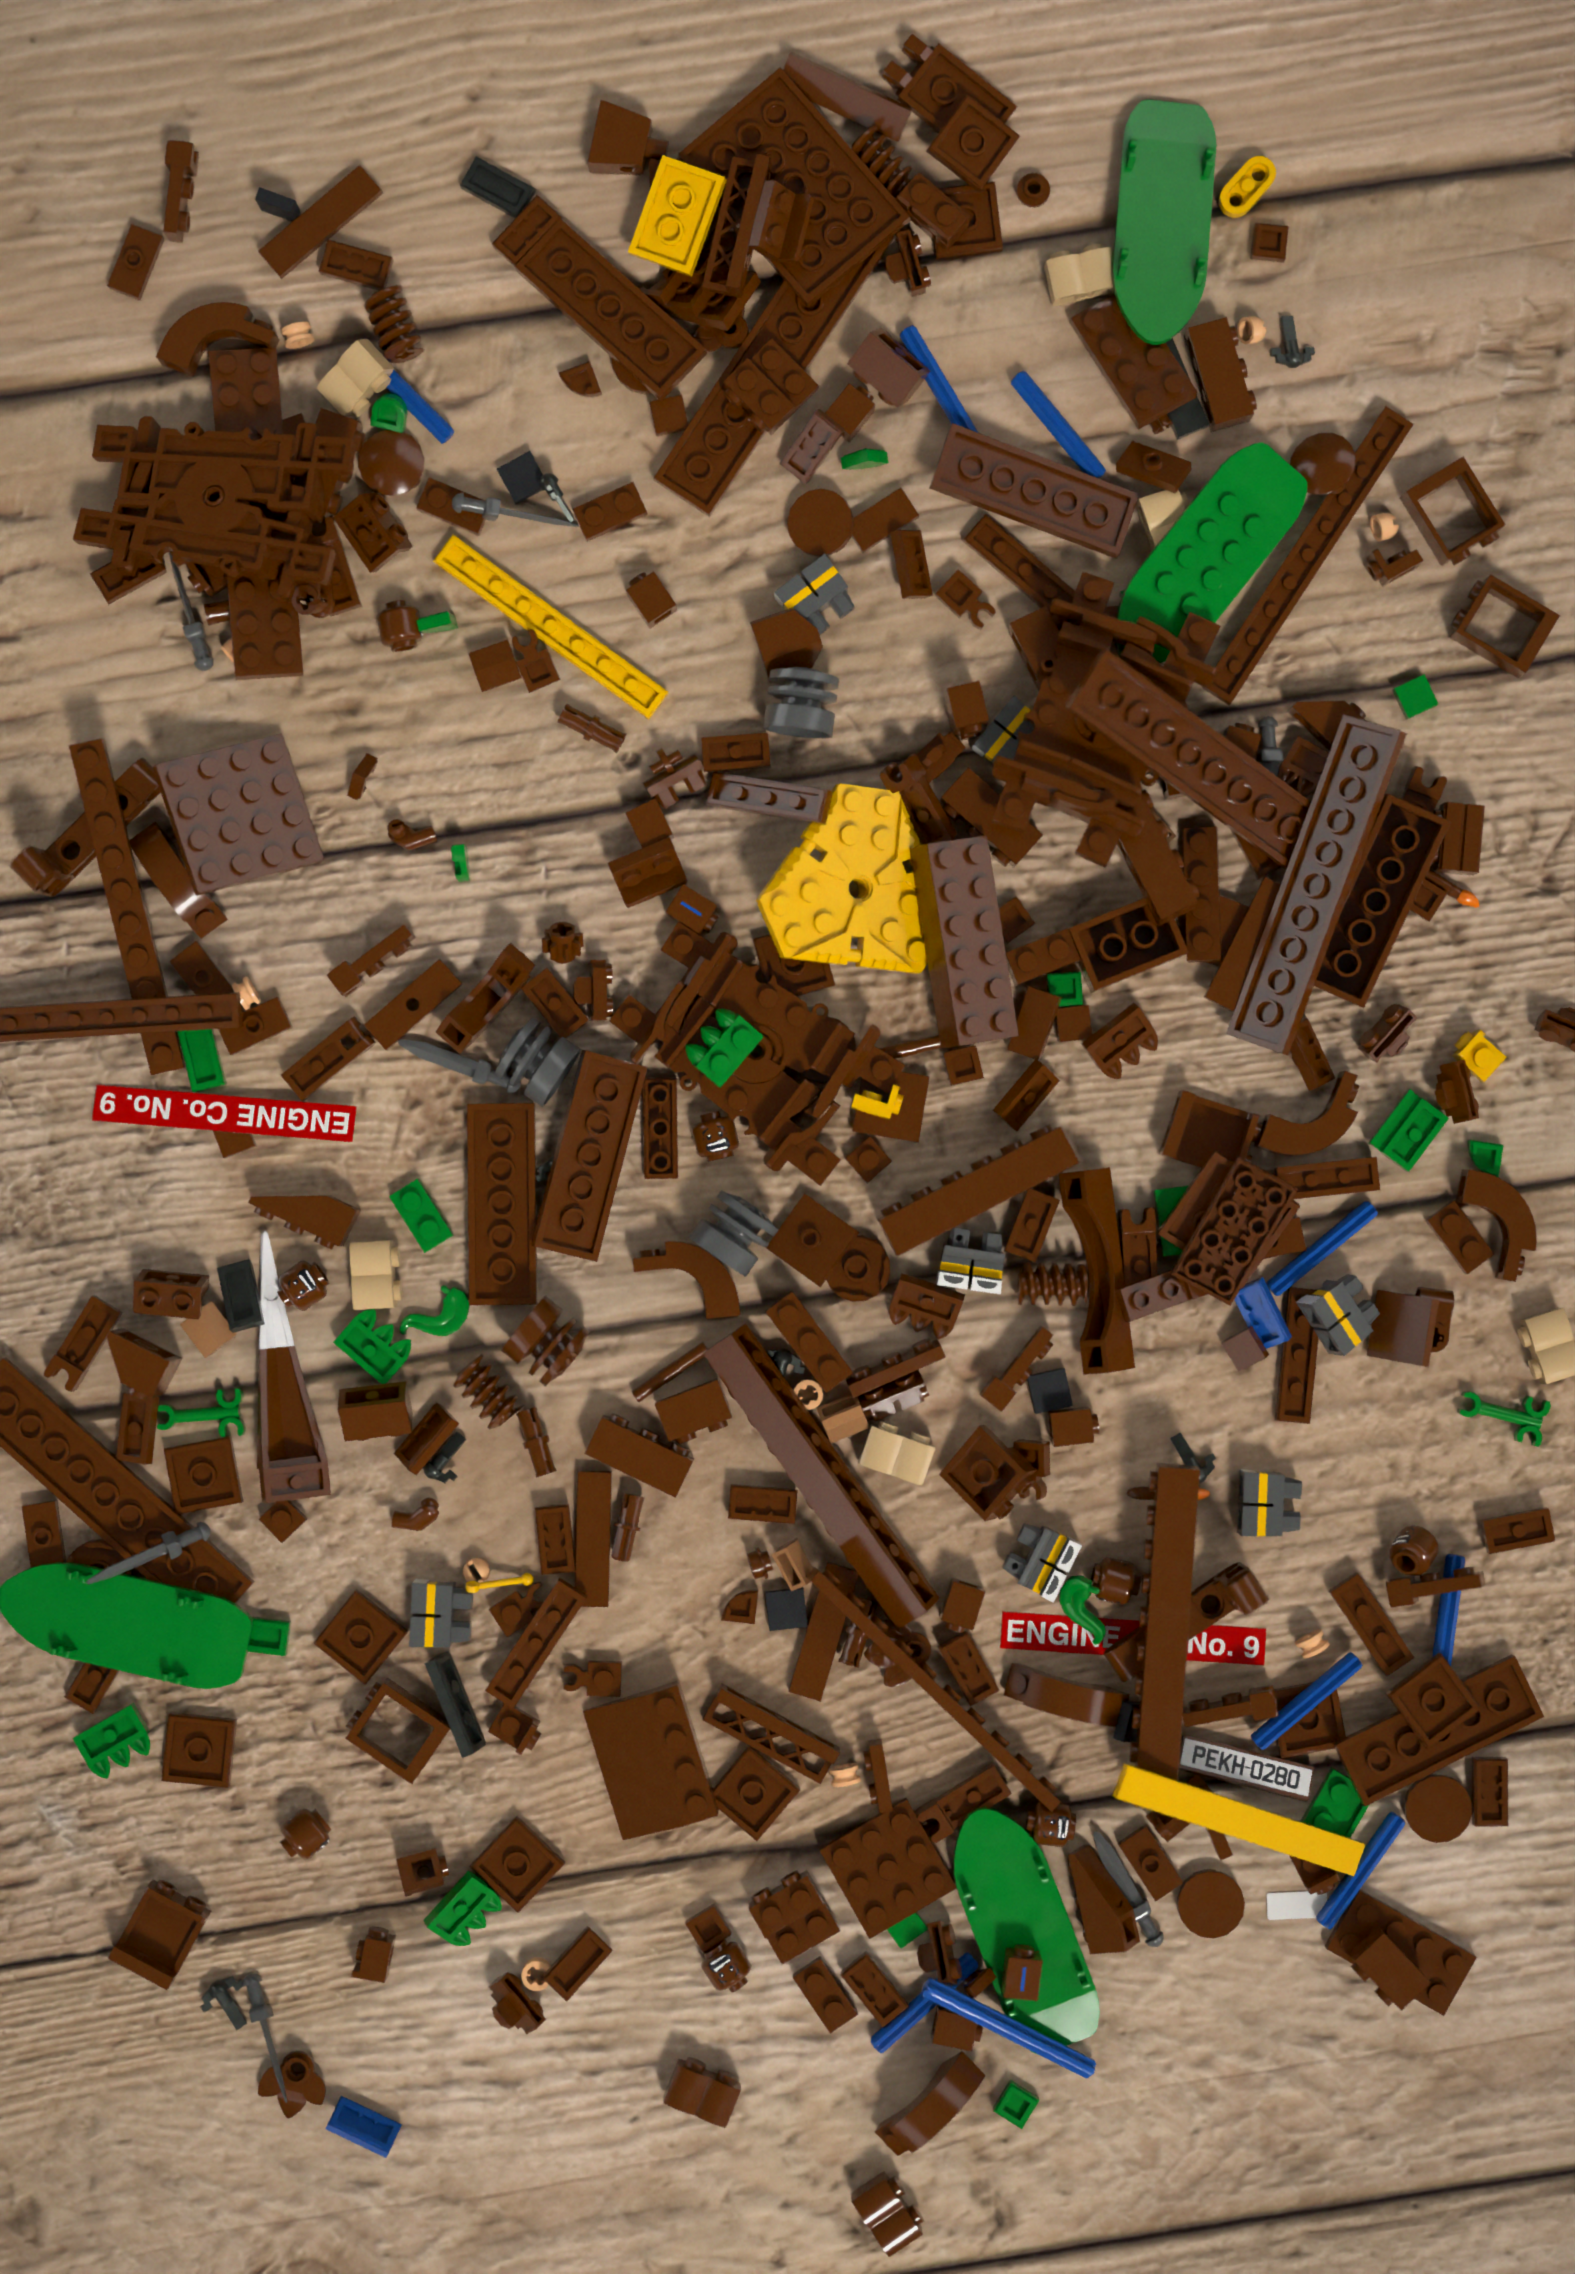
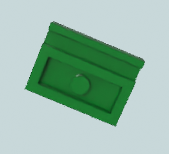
[1368,1089,1449,1172]
[1300,1767,1369,1838]

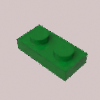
[389,1179,454,1253]

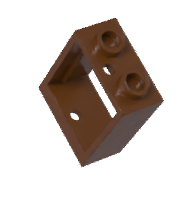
[1400,456,1505,566]
[1449,574,1560,678]
[345,1678,451,1784]

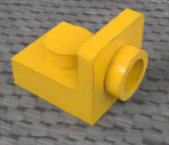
[1452,1030,1507,1082]
[851,1084,904,1120]

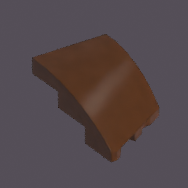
[640,248,761,330]

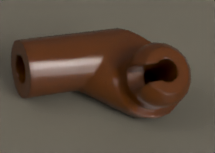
[387,819,438,850]
[392,1498,439,1531]

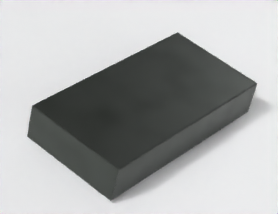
[460,156,535,218]
[217,1259,265,1333]

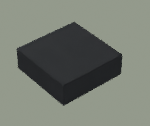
[255,187,301,222]
[497,451,543,504]
[1027,1368,1073,1414]
[765,1587,808,1631]
[1113,1701,1139,1742]

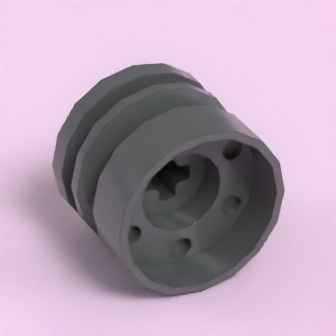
[763,667,839,739]
[494,1017,582,1107]
[689,1190,779,1277]

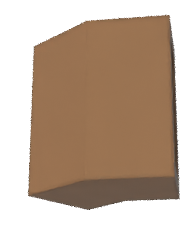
[180,1301,237,1358]
[817,1394,870,1444]
[771,1538,813,1591]

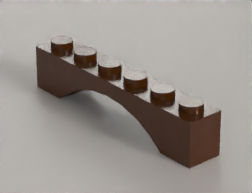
[1059,1167,1135,1375]

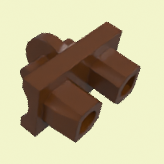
[643,748,706,809]

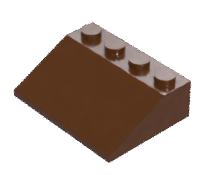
[583,1680,719,1840]

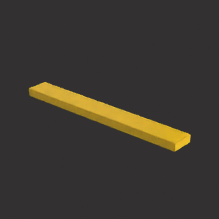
[433,534,669,720]
[1112,1763,1365,1876]

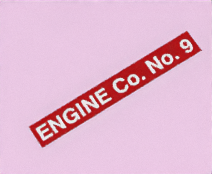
[92,1085,357,1142]
[1000,1611,1266,1666]

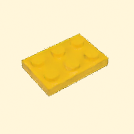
[628,155,727,277]

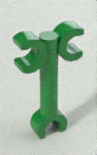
[157,1388,246,1437]
[1457,1391,1551,1447]

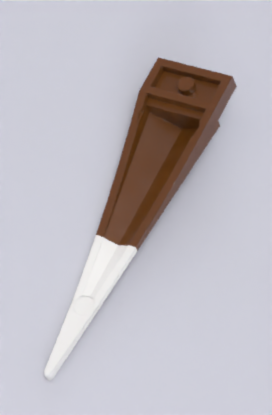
[257,1231,331,1503]

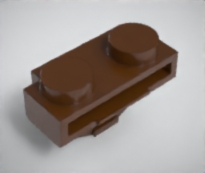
[885,229,931,297]
[916,731,966,784]
[573,960,613,1022]
[1358,1004,1417,1063]
[1534,1007,1575,1052]
[1434,1059,1479,1124]
[917,1921,962,1986]
[489,1972,546,2034]

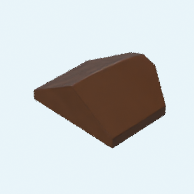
[750,607,823,683]

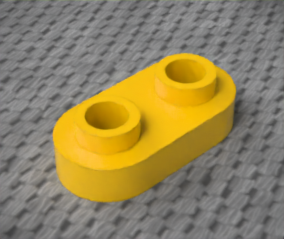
[1219,156,1276,218]

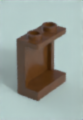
[1159,1090,1262,1168]
[108,1880,212,1990]

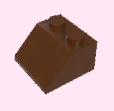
[106,1328,183,1400]

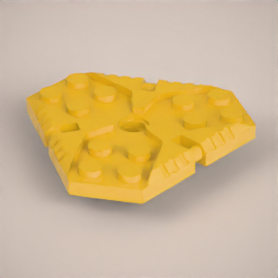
[756,783,928,974]

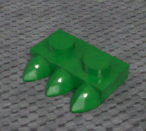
[685,1009,764,1088]
[333,1309,411,1384]
[72,1703,150,1779]
[423,1870,502,1946]

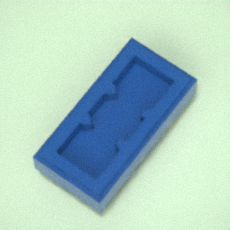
[1234,1277,1292,1349]
[325,2096,402,2158]

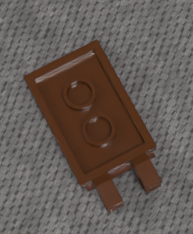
[881,34,1018,133]

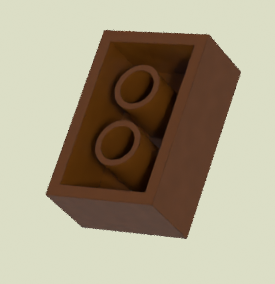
[1069,898,1189,993]

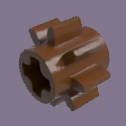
[542,922,584,964]

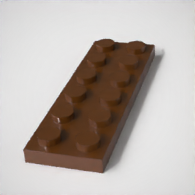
[515,219,707,402]
[929,423,1139,559]
[531,1050,648,1262]
[467,1103,537,1305]
[1333,1654,1544,1807]

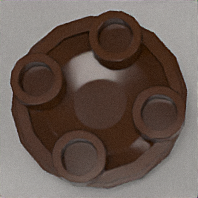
[358,430,425,496]
[1290,433,1356,495]

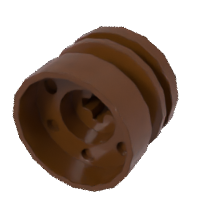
[501,1296,590,1387]

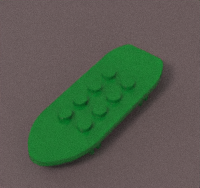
[1112,99,1216,345]
[1115,442,1307,663]
[0,1562,253,1689]
[954,1807,1100,2055]

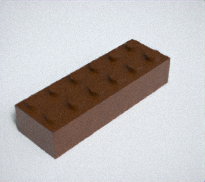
[1314,794,1451,1008]
[910,836,1019,1048]
[877,1124,1079,1257]

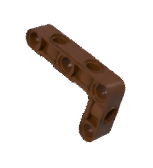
[10,758,161,897]
[1103,1562,1270,1682]

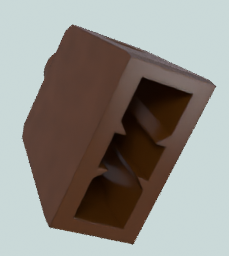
[588,100,669,175]

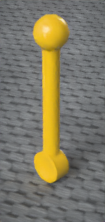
[466,1573,534,1593]

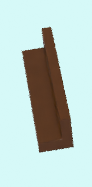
[702,154,773,298]
[703,1683,840,1784]

